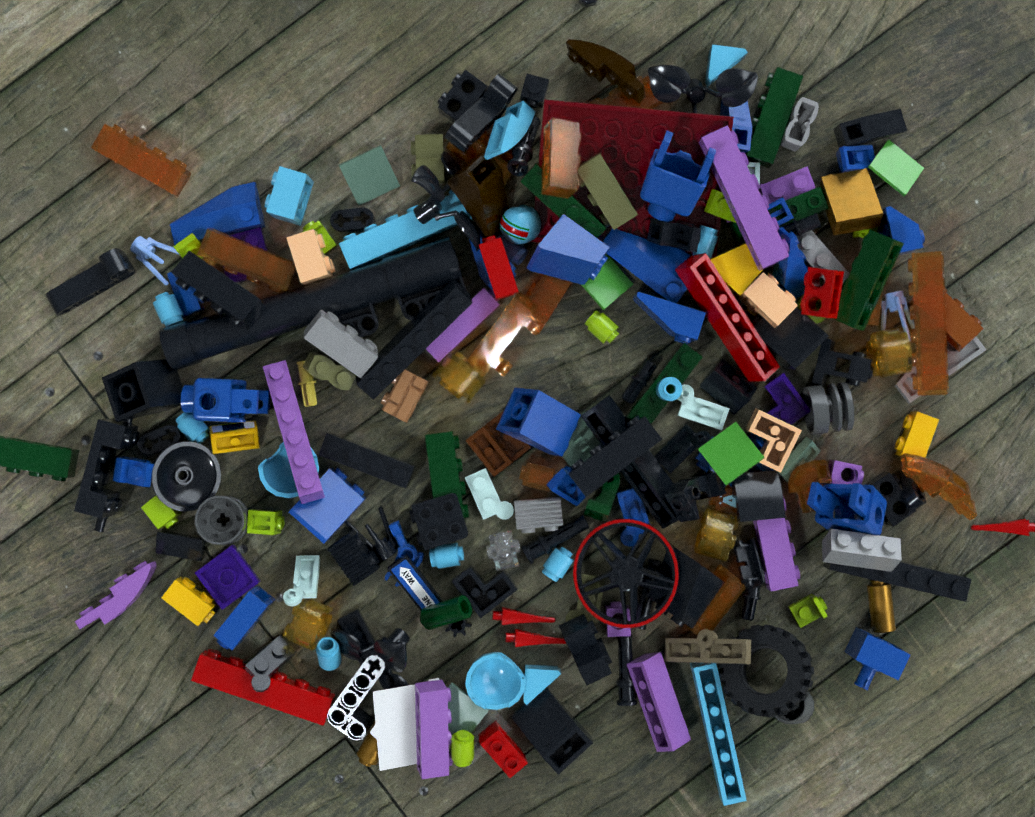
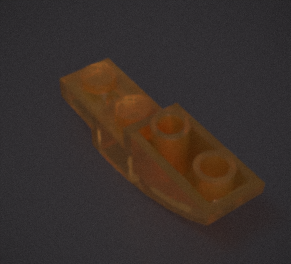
[901,453,977,521]

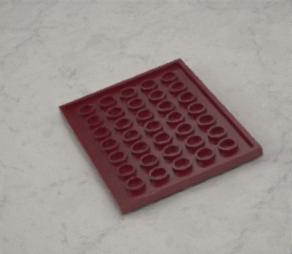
[532,99,734,258]

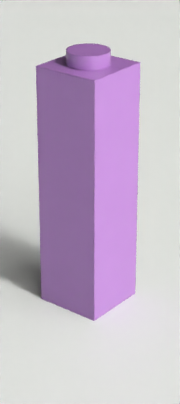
[426,288,500,363]

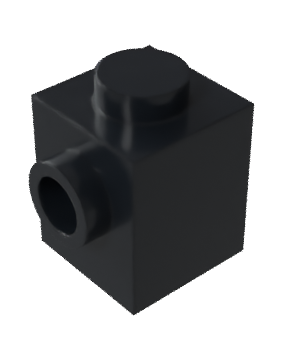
[520,73,549,108]

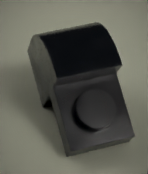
[647,218,701,252]

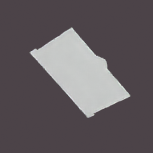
[370,678,439,771]

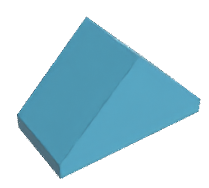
[705,45,748,86]
[523,664,561,705]

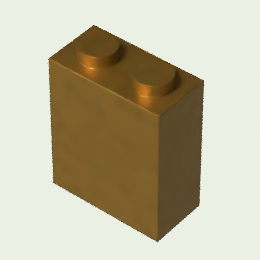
[819,168,883,235]

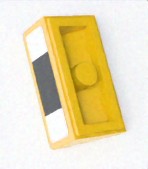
[209,420,259,454]

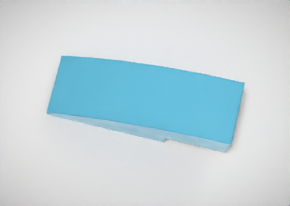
[484,101,536,160]

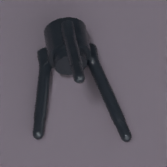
[345,506,397,561]

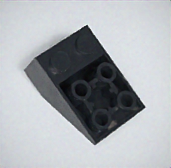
[511,687,593,775]

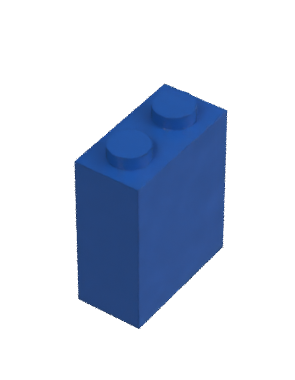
[214,585,276,650]

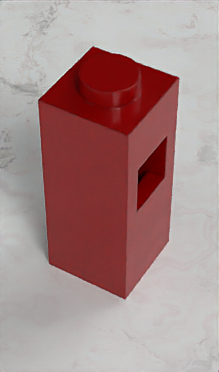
[479,235,519,301]

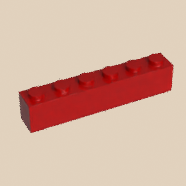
[675,253,780,382]
[191,649,336,726]

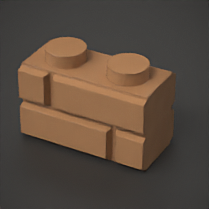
[381,369,429,423]

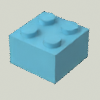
[265,166,314,226]

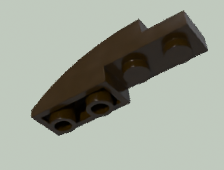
[566,39,646,103]

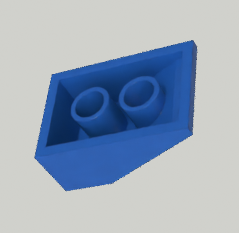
[633,292,706,344]

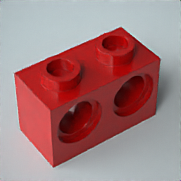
[800,267,844,319]
[478,720,528,778]

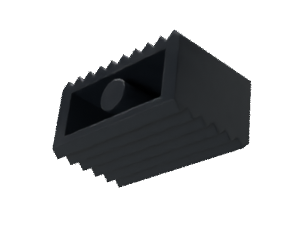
[327,529,381,586]

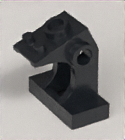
[812,338,874,387]
[664,472,726,522]

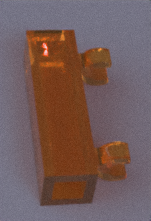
[467,292,545,377]

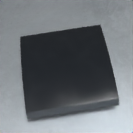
[731,470,786,522]

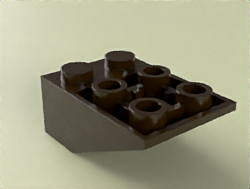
[447,151,509,238]

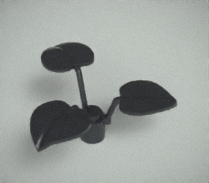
[648,65,758,113]
[411,152,480,252]
[330,628,410,690]

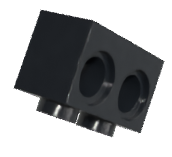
[437,70,488,123]
[865,471,916,527]

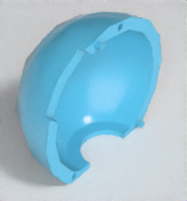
[258,442,319,498]
[465,652,526,710]

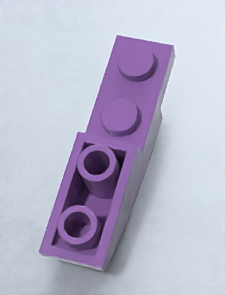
[726,166,816,223]
[75,561,157,629]

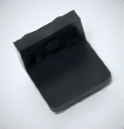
[409,493,468,550]

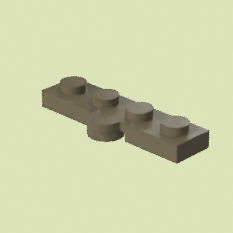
[664,629,751,664]

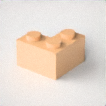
[286,229,336,285]
[738,272,798,328]
[745,408,802,473]

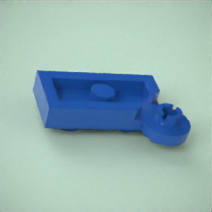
[616,488,650,547]

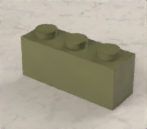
[574,153,638,230]

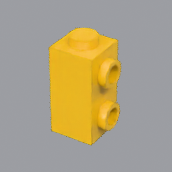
[895,411,939,466]
[161,577,217,626]

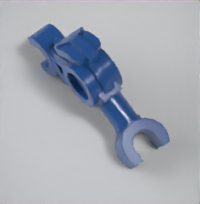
[385,520,424,587]

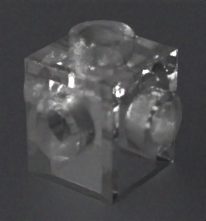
[486,530,521,571]

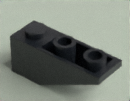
[833,109,907,148]

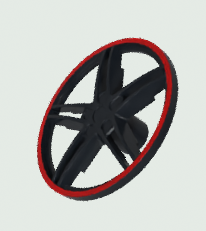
[573,519,680,628]

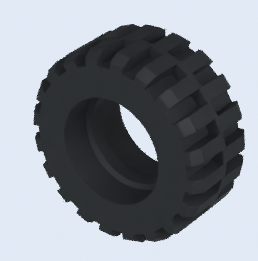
[719,624,814,717]

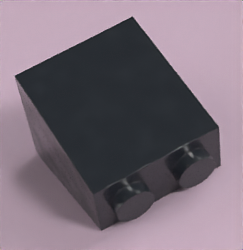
[750,307,829,369]
[102,359,183,422]
[650,546,724,629]

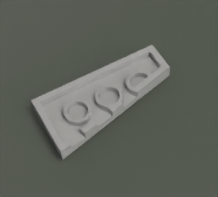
[895,334,986,404]

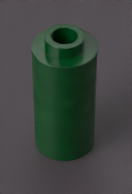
[420,595,472,630]

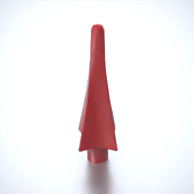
[971,519,1035,536]
[492,607,556,625]
[505,629,566,647]

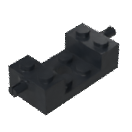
[74,419,140,532]

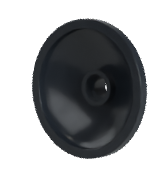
[151,441,221,511]

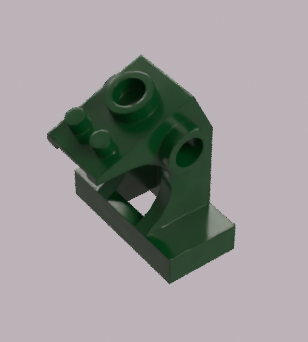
[584,473,620,523]

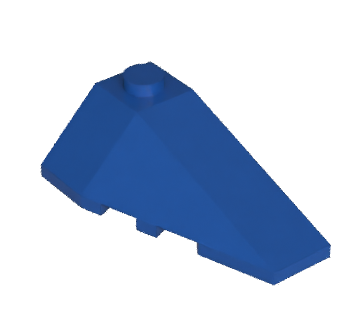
[170,182,266,246]
[602,228,691,303]

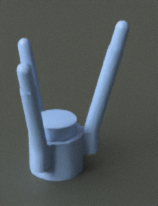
[130,236,179,285]
[880,291,919,342]

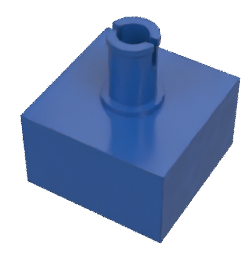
[844,627,910,690]

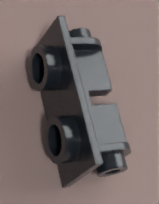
[733,538,765,589]

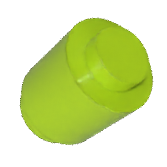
[585,310,619,344]
[451,730,474,767]

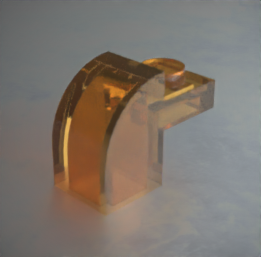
[788,460,832,513]

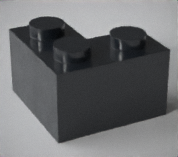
[452,564,518,619]
[559,614,612,685]

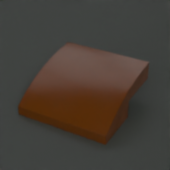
[465,411,532,477]

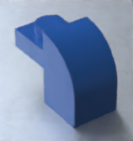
[113,457,154,487]

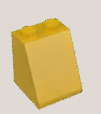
[711,244,762,298]

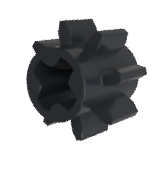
[445,619,472,638]

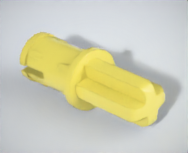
[297,361,317,407]

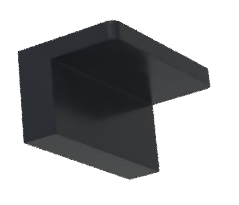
[700,358,758,415]

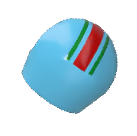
[500,205,541,245]

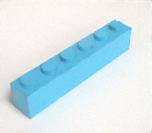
[339,190,472,270]
[690,663,747,806]

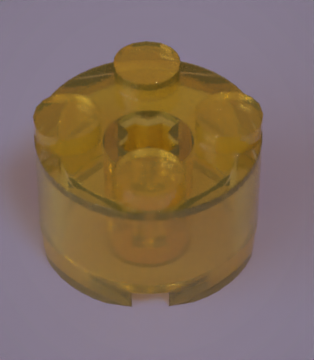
[866,327,913,378]
[432,351,486,404]
[694,508,739,562]
[283,598,333,652]

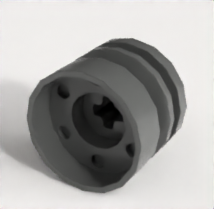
[802,382,854,435]
[195,495,248,545]

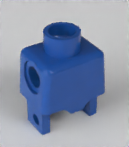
[640,130,716,222]
[181,378,270,422]
[807,482,887,536]

